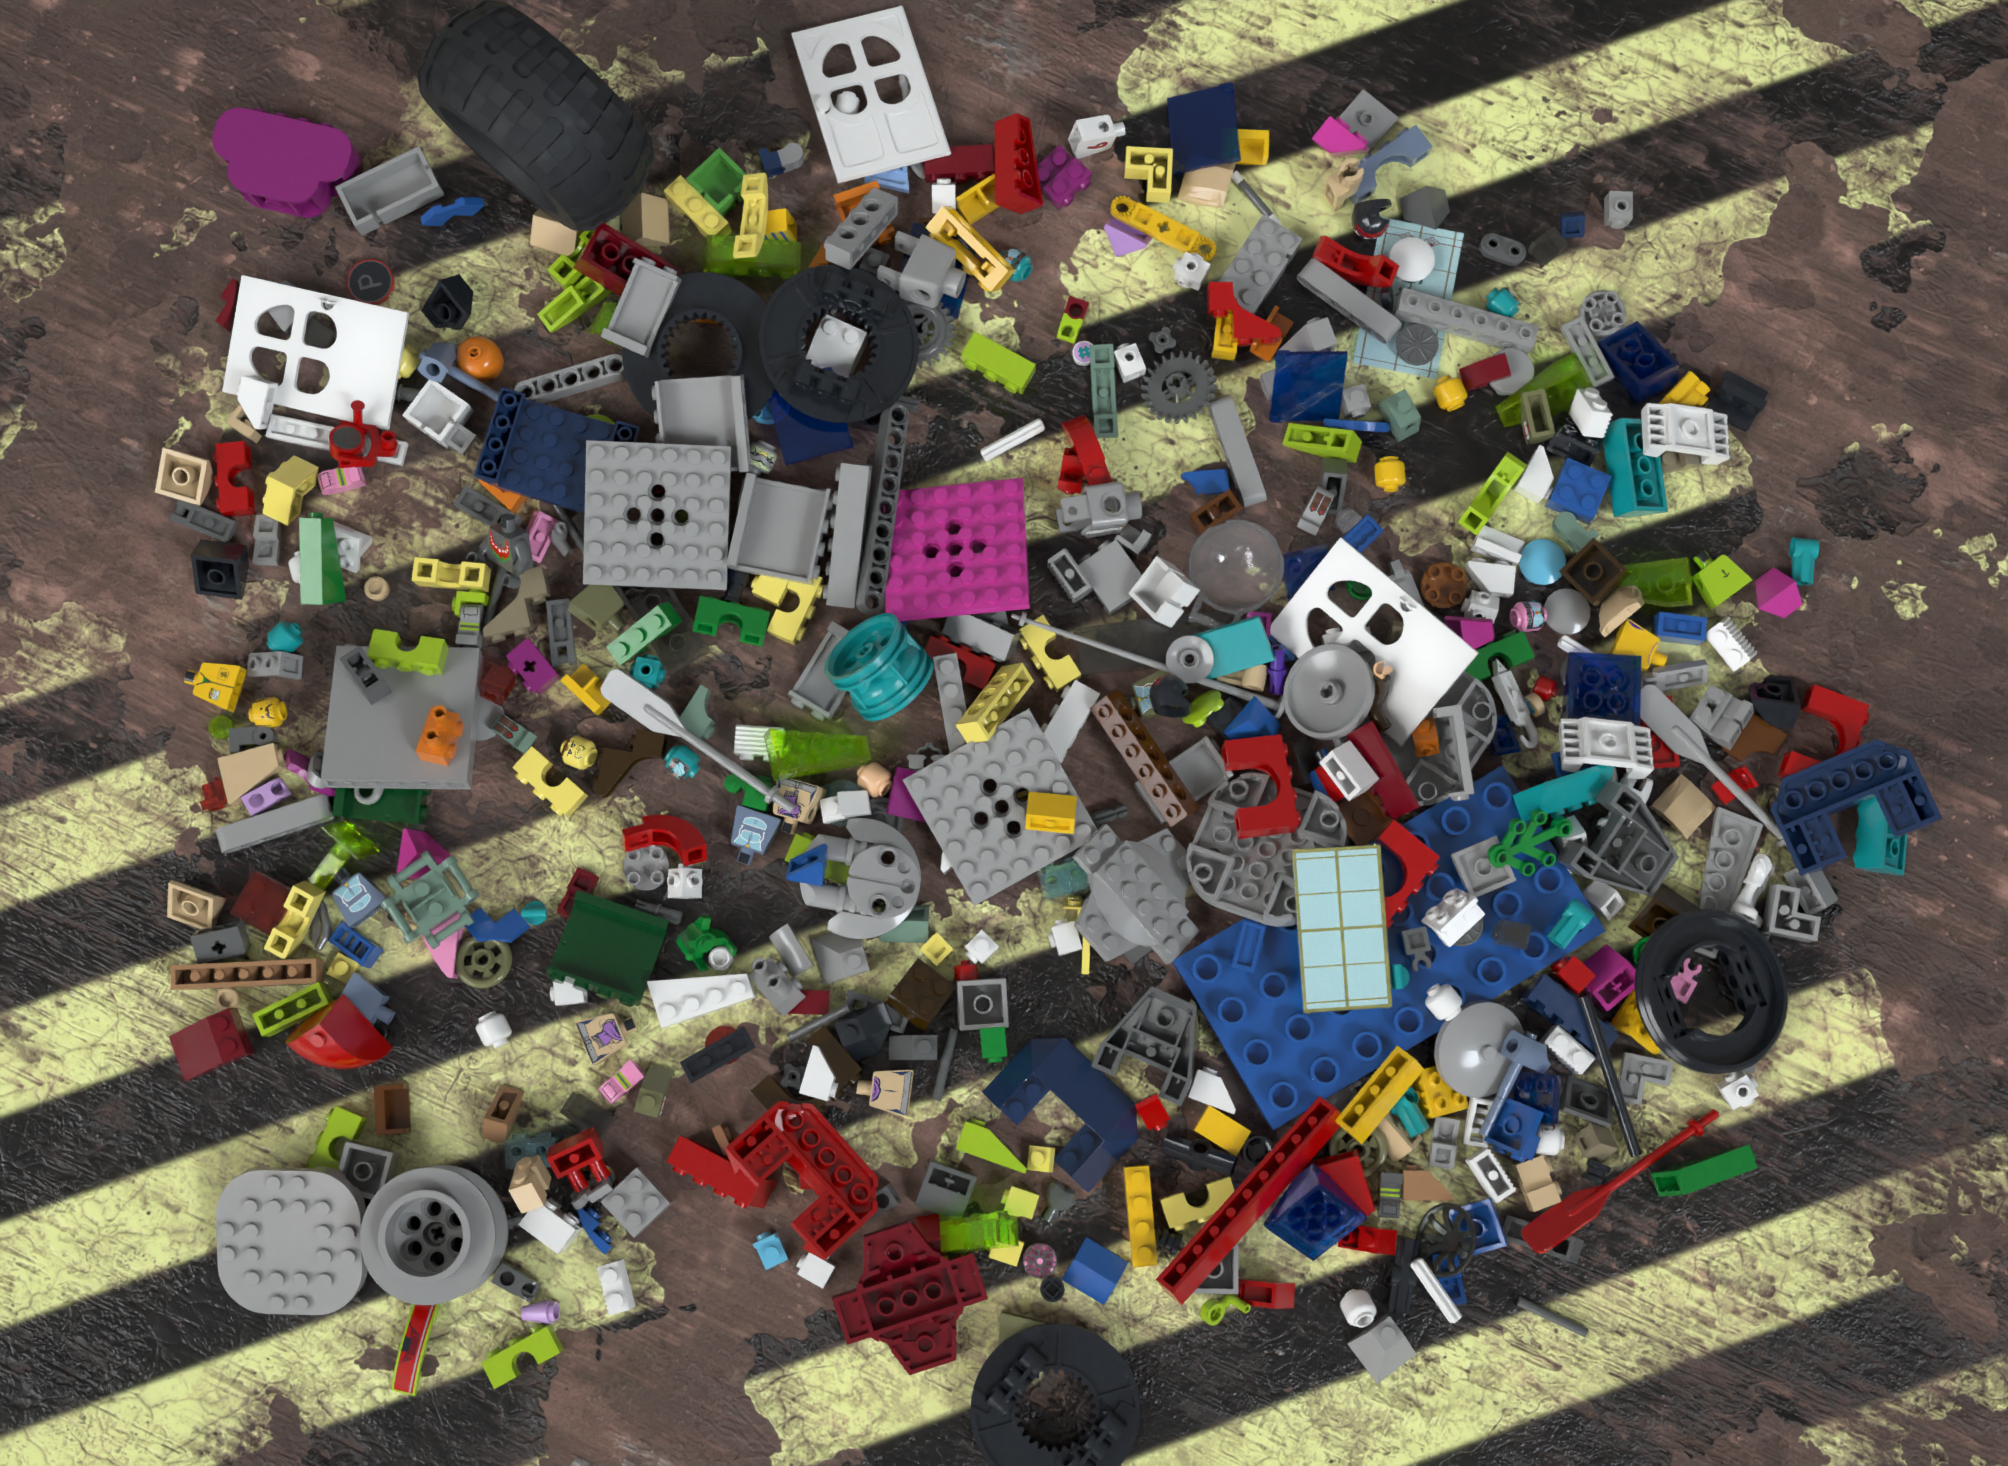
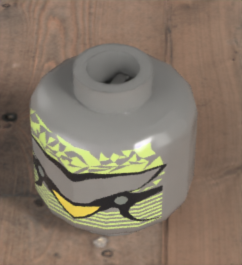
[749,440,778,477]

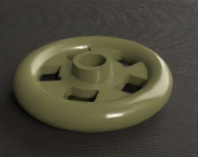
[455,935,512,988]
[1329,1127,1388,1177]

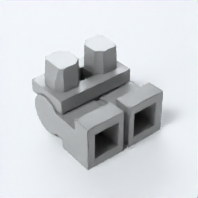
[1689,685,1754,750]

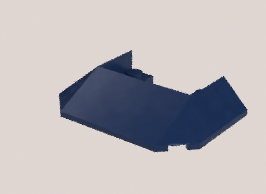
[1770,739,1942,876]
[982,1038,1138,1193]

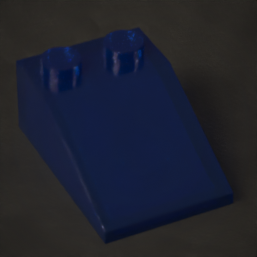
[1598,321,1679,404]

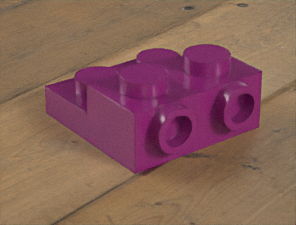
[1037,145,1092,210]

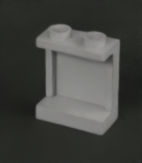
[1078,540,1142,616]

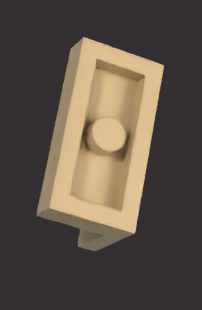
[1370,1111,1423,1162]

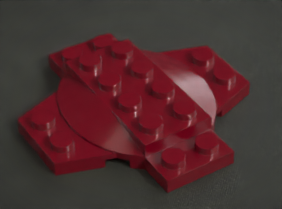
[832,1220,988,1375]

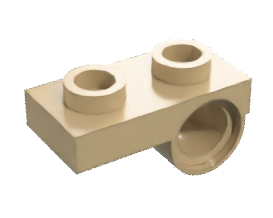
[1216,664,1268,692]

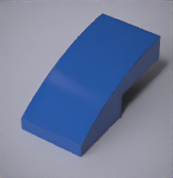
[1432,1254,1467,1305]

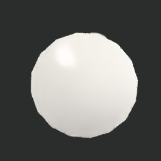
[1389,237,1435,282]

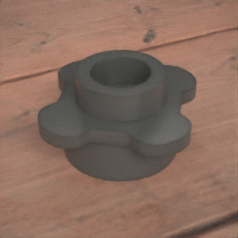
[1149,327,1176,354]
[781,1064,806,1090]

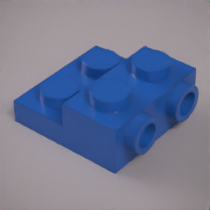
[1484,1097,1544,1162]

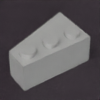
[1276,317,1338,376]

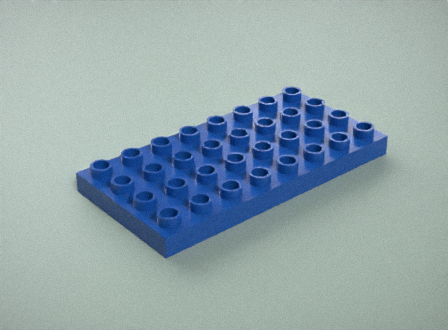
[1172,765,1605,1130]

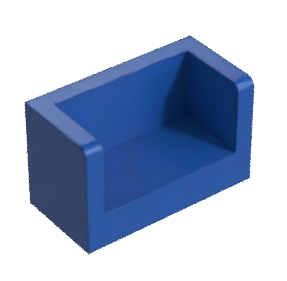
[1651,612,1707,646]

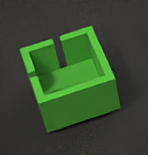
[686,148,747,218]

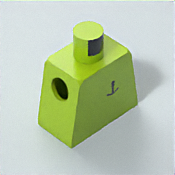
[1692,550,1752,611]

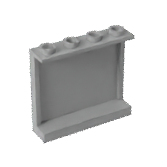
[652,374,752,472]
[726,473,834,585]
[1432,704,1474,801]

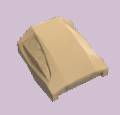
[1177,155,1236,209]
[1599,585,1645,637]
[1650,774,1716,841]

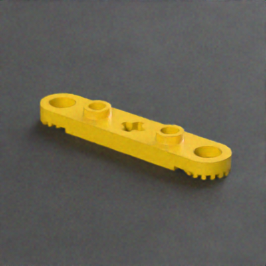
[1110,196,1216,262]

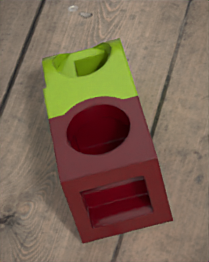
[1057,296,1090,344]

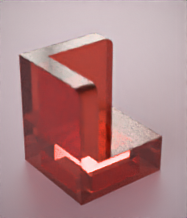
[200,776,232,813]

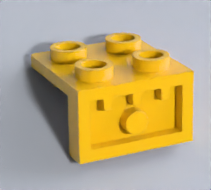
[1611,989,1661,1056]
[1411,1066,1469,1119]

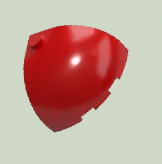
[285,994,392,1069]

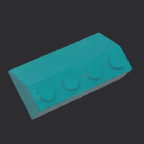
[1603,418,1668,518]
[1512,765,1614,822]
[1853,797,1908,876]

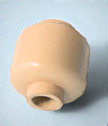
[857,762,893,797]

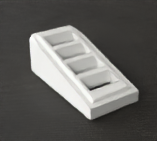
[1463,1096,1495,1148]

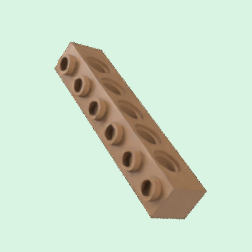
[171,958,324,991]

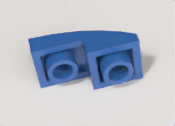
[578,1206,615,1255]

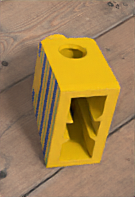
[740,208,797,246]

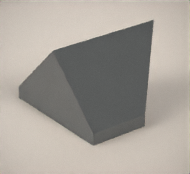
[1399,186,1450,230]

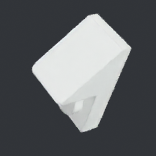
[820,790,871,824]

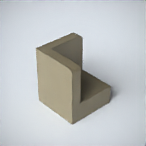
[1574,1123,1619,1162]

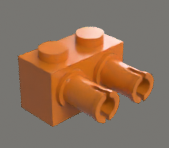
[416,705,464,766]

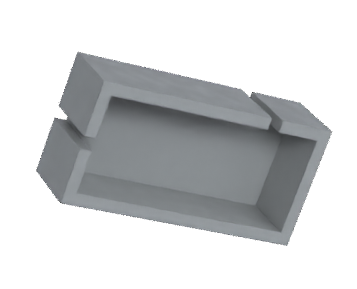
[335,146,445,236]
[1219,214,1303,315]

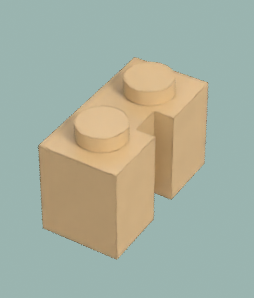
[509,1155,551,1214]
[1511,1155,1562,1212]

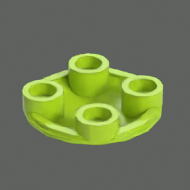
[1182,689,1224,728]

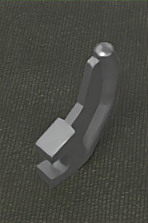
[311,901,331,950]

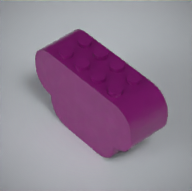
[212,108,364,218]

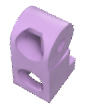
[240,778,292,817]

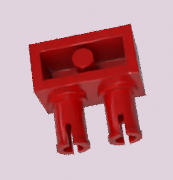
[546,1127,611,1192]

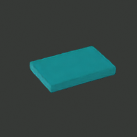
[1193,615,1275,679]

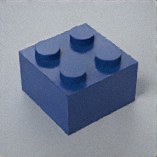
[1544,458,1612,525]

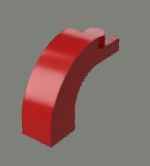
[1312,235,1400,288]
[1061,415,1112,485]
[622,815,707,867]

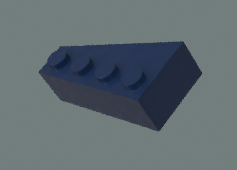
[1518,974,1619,1058]

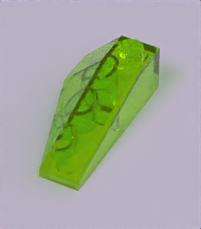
[1495,353,1592,427]
[1614,557,1693,608]

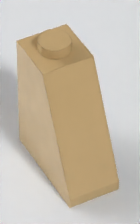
[217,743,285,807]

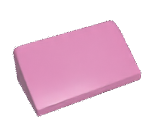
[526,511,558,563]

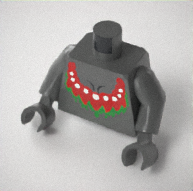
[466,514,534,589]

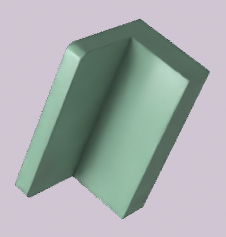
[880,904,929,943]

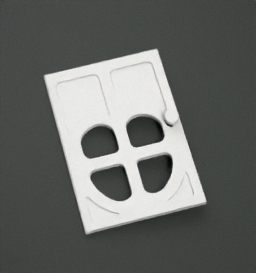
[791,6,951,183]
[222,275,410,430]
[1270,538,1479,747]

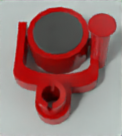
[329,400,398,468]

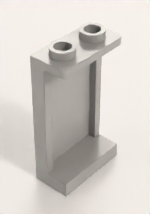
[601,256,681,358]
[788,621,850,721]
[1134,736,1233,825]

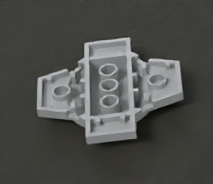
[1072,824,1200,965]

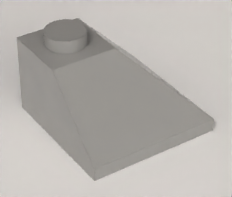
[811,932,871,985]
[1347,1313,1416,1384]

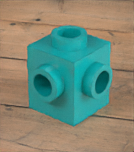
[630,654,666,689]

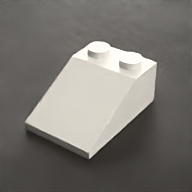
[806,315,869,378]

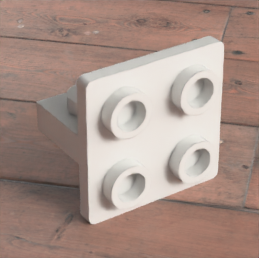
[333,521,372,573]
[1421,888,1485,947]

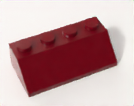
[573,222,682,297]
[1344,721,1420,820]

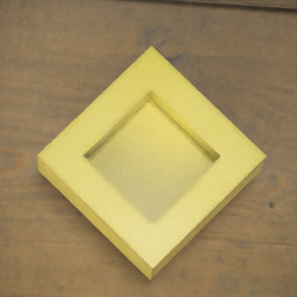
[920,932,953,966]
[326,952,360,984]
[1027,1145,1055,1172]

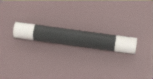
[1231,171,1281,224]

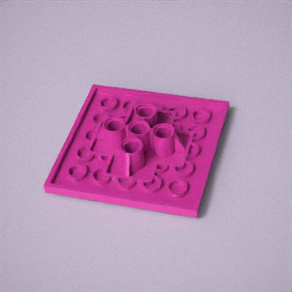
[883,478,1030,621]

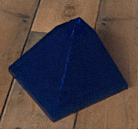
[1562,652,1641,726]
[1264,1163,1368,1261]

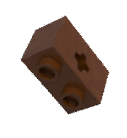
[1188,489,1243,540]

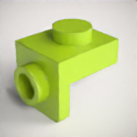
[452,589,490,618]

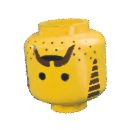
[248,697,287,728]

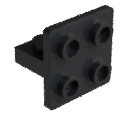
[1706,371,1768,432]
[1546,417,1603,467]

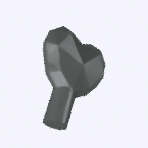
[1043,1181,1077,1223]

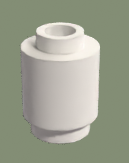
[835,91,860,114]

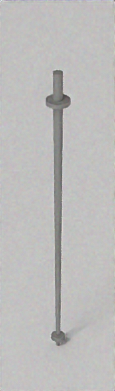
[1011,612,1287,719]

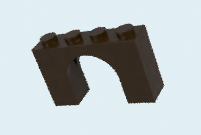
[751,1025,863,1113]

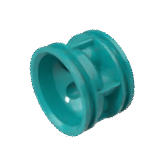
[824,613,934,721]

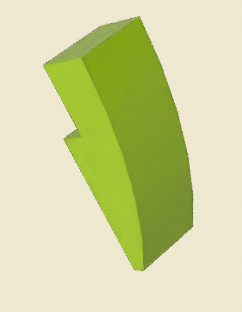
[537,276,612,333]

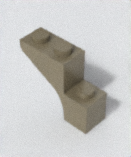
[483,566,552,643]

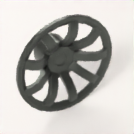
[1416,1203,1476,1278]

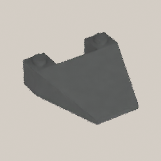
[1556,780,1679,897]
[1091,986,1197,1106]

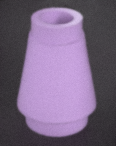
[521,1299,560,1324]

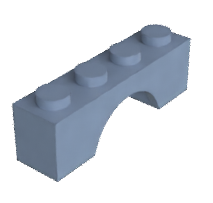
[1349,125,1433,205]

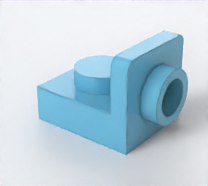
[753,1230,789,1270]

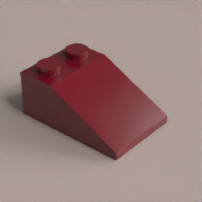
[169,1008,254,1081]

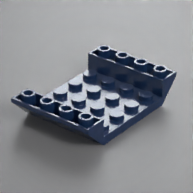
[474,387,640,514]

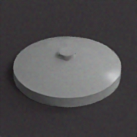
[1283,644,1375,740]
[1434,1000,1524,1098]

